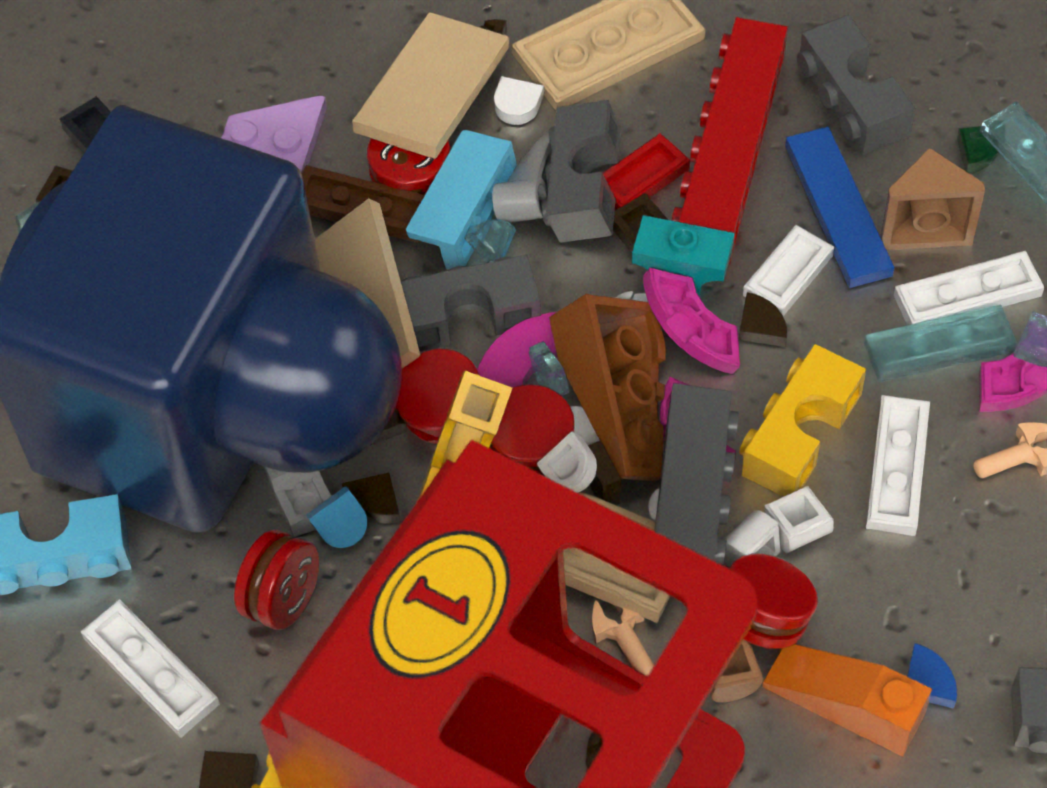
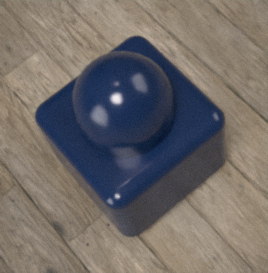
[0,105,402,533]

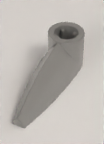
[492,126,554,224]

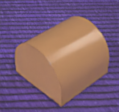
[710,640,764,703]

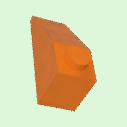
[762,644,932,757]

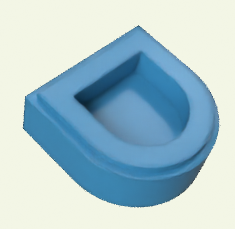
[306,486,367,548]

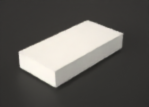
[743,225,834,316]

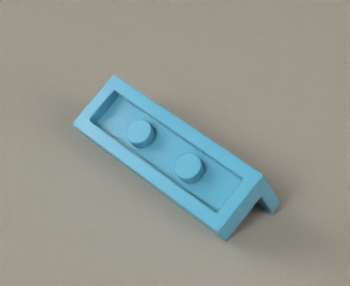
[406,130,517,270]

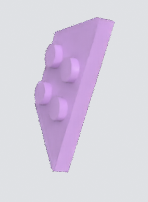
[222,96,327,173]

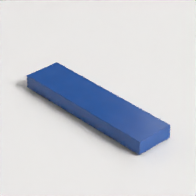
[785,126,894,288]

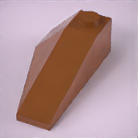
[549,294,666,481]

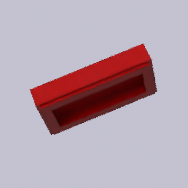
[603,133,690,210]

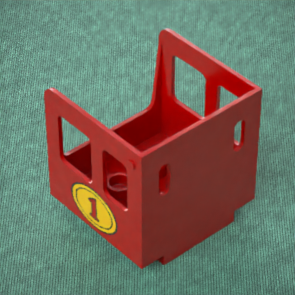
[260,439,758,788]

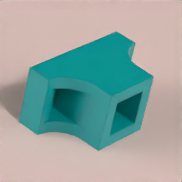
[632,215,735,297]

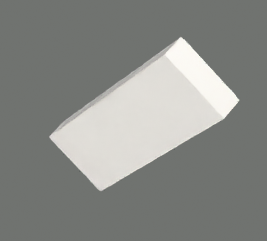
[893,251,1044,332]
[866,395,930,536]
[80,599,220,738]

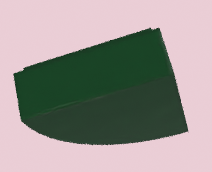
[957,124,1004,173]

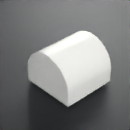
[764,486,833,553]
[724,510,781,567]

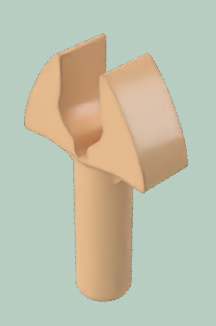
[973,422,1047,478]
[592,600,654,676]

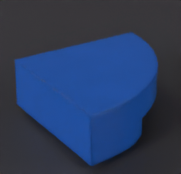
[907,643,957,709]

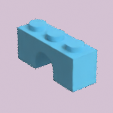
[0,494,132,595]

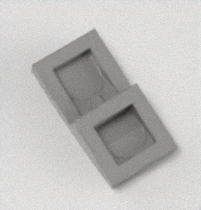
[263,466,331,537]

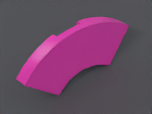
[643,268,740,375]
[477,311,558,388]
[979,325,1047,412]

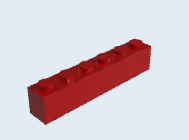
[671,17,788,264]

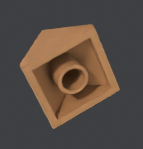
[880,148,985,250]

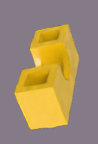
[739,344,866,497]
[417,371,512,501]

